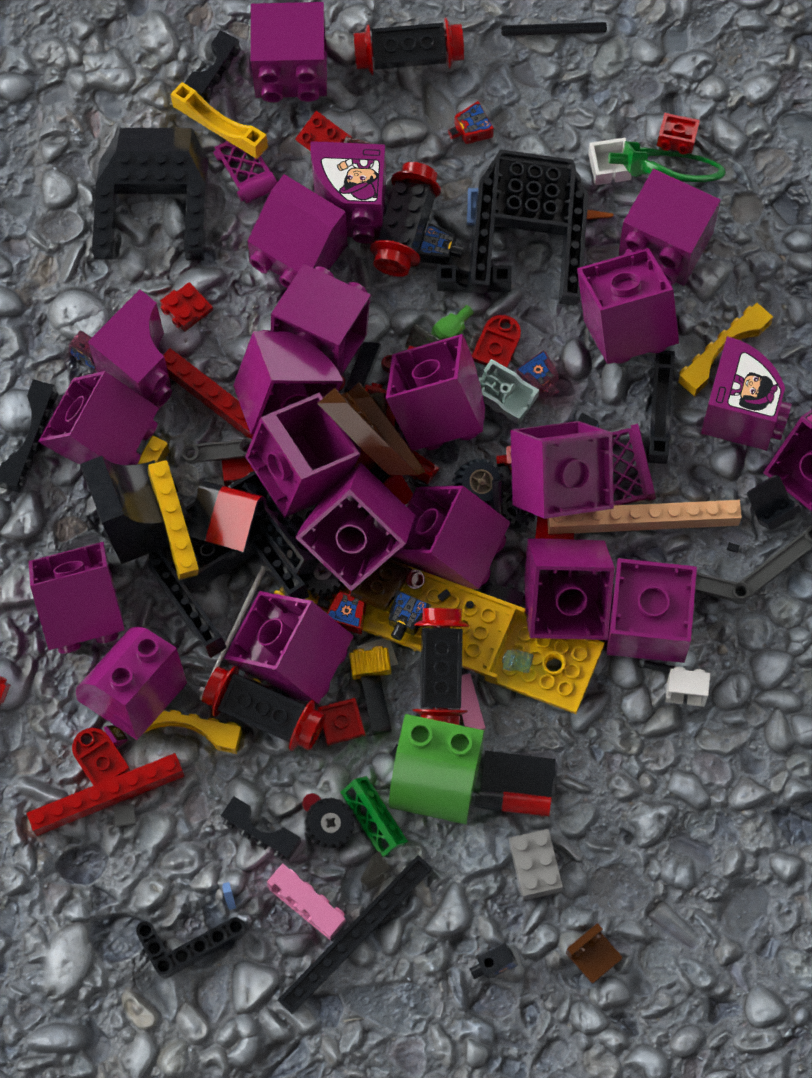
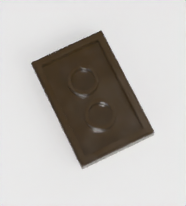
[350,558,412,612]

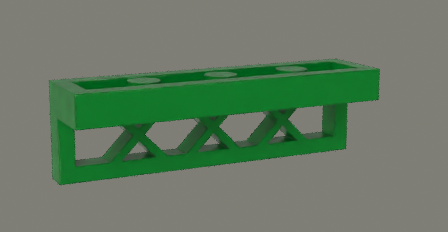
[341,776,408,858]

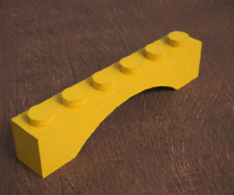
[171,82,268,159]
[678,303,773,397]
[148,460,199,580]
[144,710,242,754]

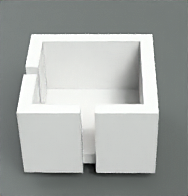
[588,138,632,185]
[665,667,710,707]

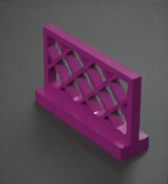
[612,423,656,506]

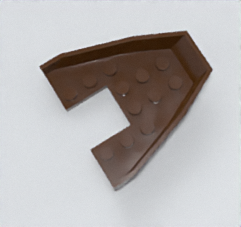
[317,382,426,475]

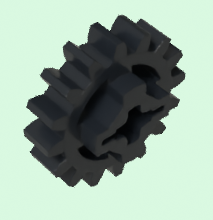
[502,488,535,528]

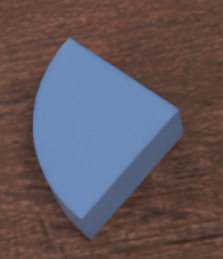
[222,882,236,910]

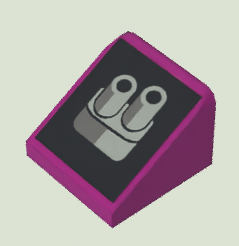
[104,725,128,748]

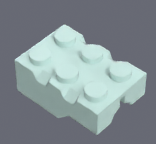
[479,359,539,425]

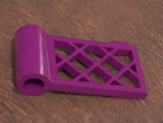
[213,141,277,204]

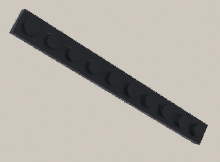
[277,855,433,1015]

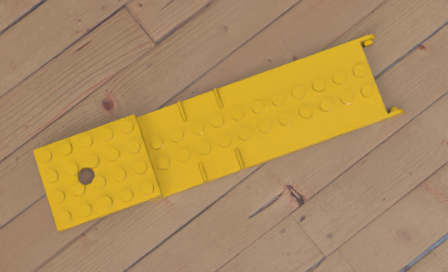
[273,563,605,714]

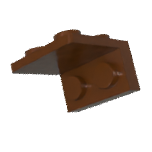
[566,923,622,984]

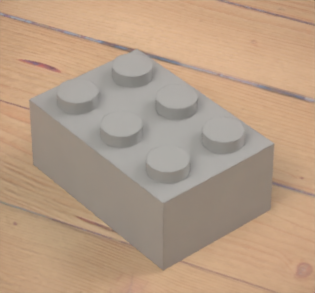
[509,829,563,901]

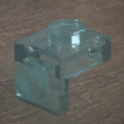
[502,649,533,673]

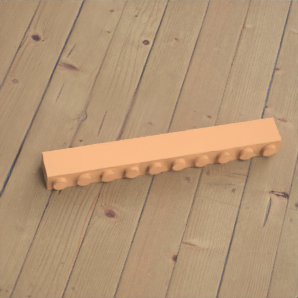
[547,500,742,534]

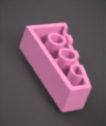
[267,863,346,941]

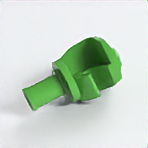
[431,305,474,342]

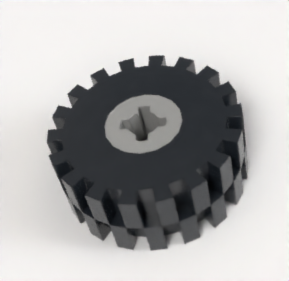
[299,562,345,599]
[304,798,356,848]

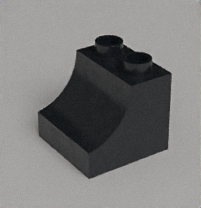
[80,456,190,565]

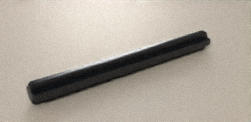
[501,22,607,36]

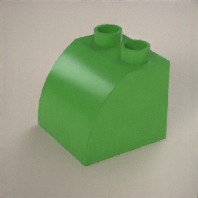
[389,714,484,824]

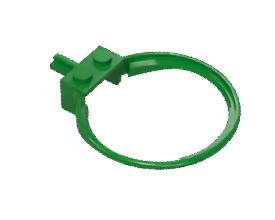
[608,141,726,182]

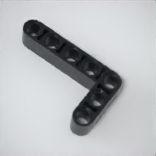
[136,917,246,978]

